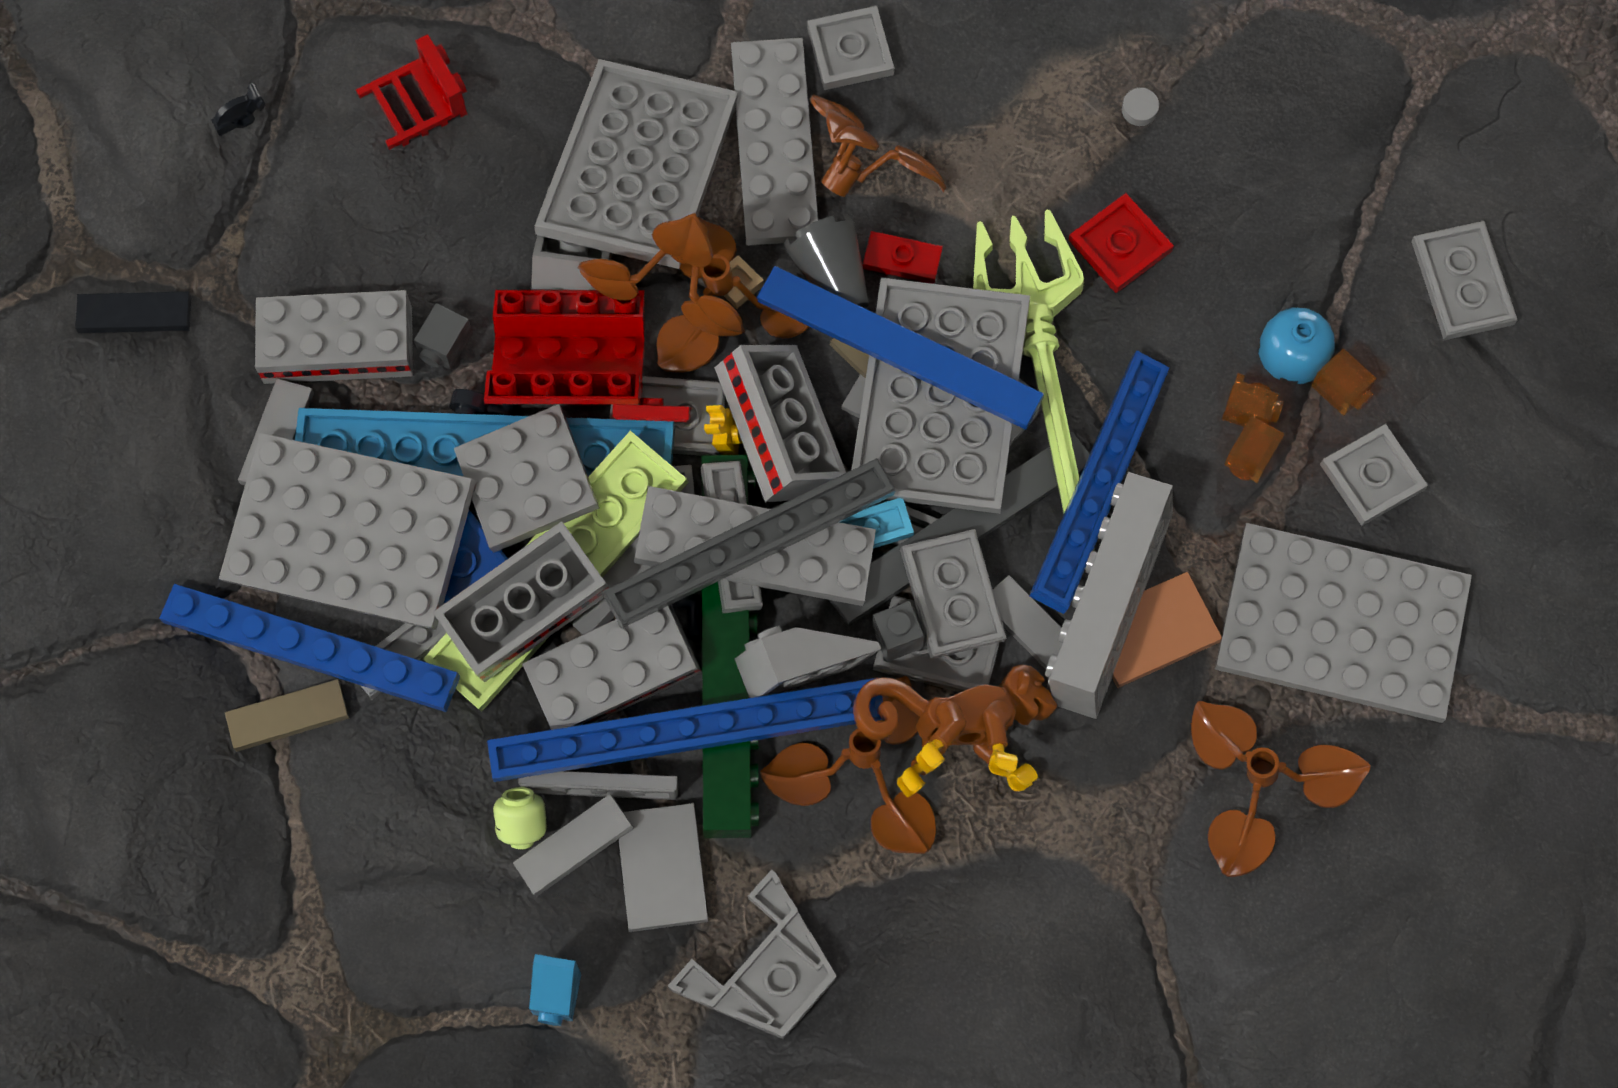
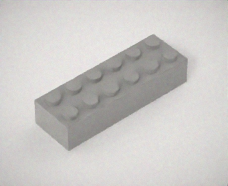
[1045,472,1173,719]

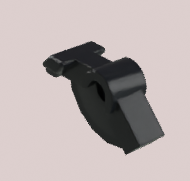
[211,82,266,136]

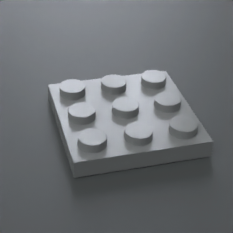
[454,404,600,553]

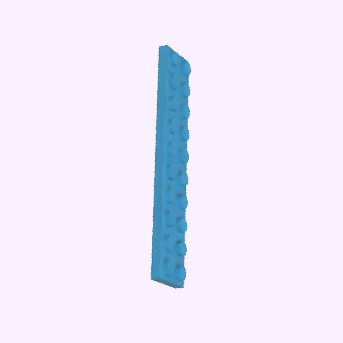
[295,408,675,477]

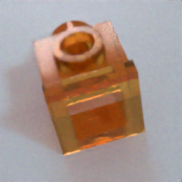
[1222,373,1284,434]

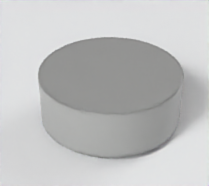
[1122,88,1159,126]

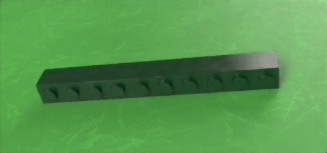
[702,455,759,839]

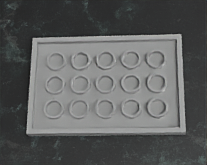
[535,59,738,269]
[852,278,1030,514]
[219,433,476,630]
[1214,523,1472,723]

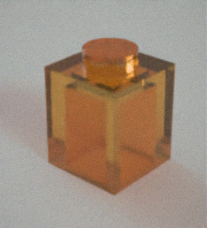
[1311,348,1377,416]
[1224,416,1285,483]

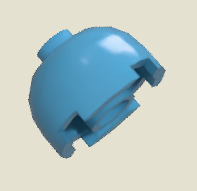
[1259,307,1335,384]

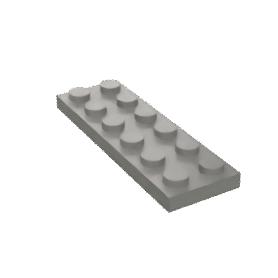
[731,38,818,246]
[634,486,876,606]

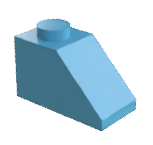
[529,954,581,1026]

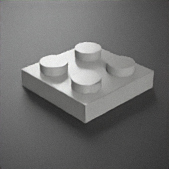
[807,6,894,90]
[1320,424,1428,526]

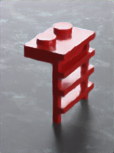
[356,34,468,150]

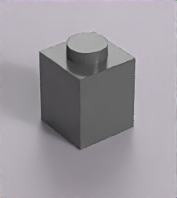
[414,303,473,370]
[872,601,924,662]

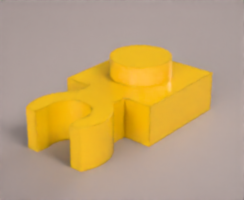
[704,405,743,455]

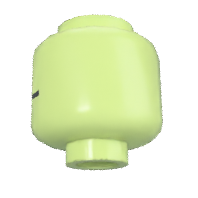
[493,787,547,849]

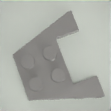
[668,869,837,1039]

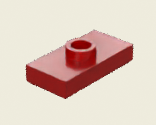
[863,231,943,284]
[612,398,691,422]

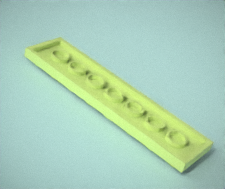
[423,431,689,712]

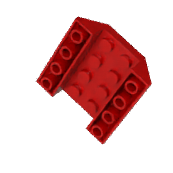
[484,290,645,404]

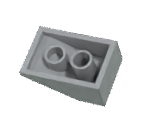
[531,186,613,290]
[735,626,881,698]

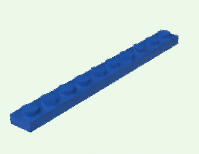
[487,678,883,782]

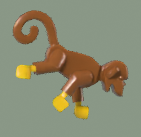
[853,664,1058,798]

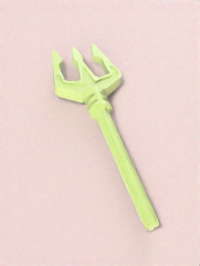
[973,210,1095,551]

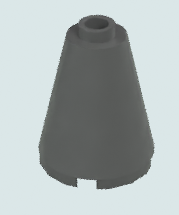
[784,214,869,308]

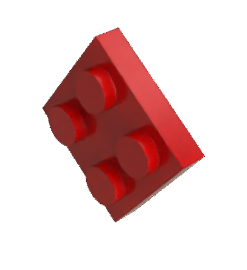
[1068,193,1174,293]

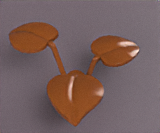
[810,95,947,197]
[577,213,746,336]
[657,216,809,372]
[760,676,936,854]
[1191,701,1371,877]

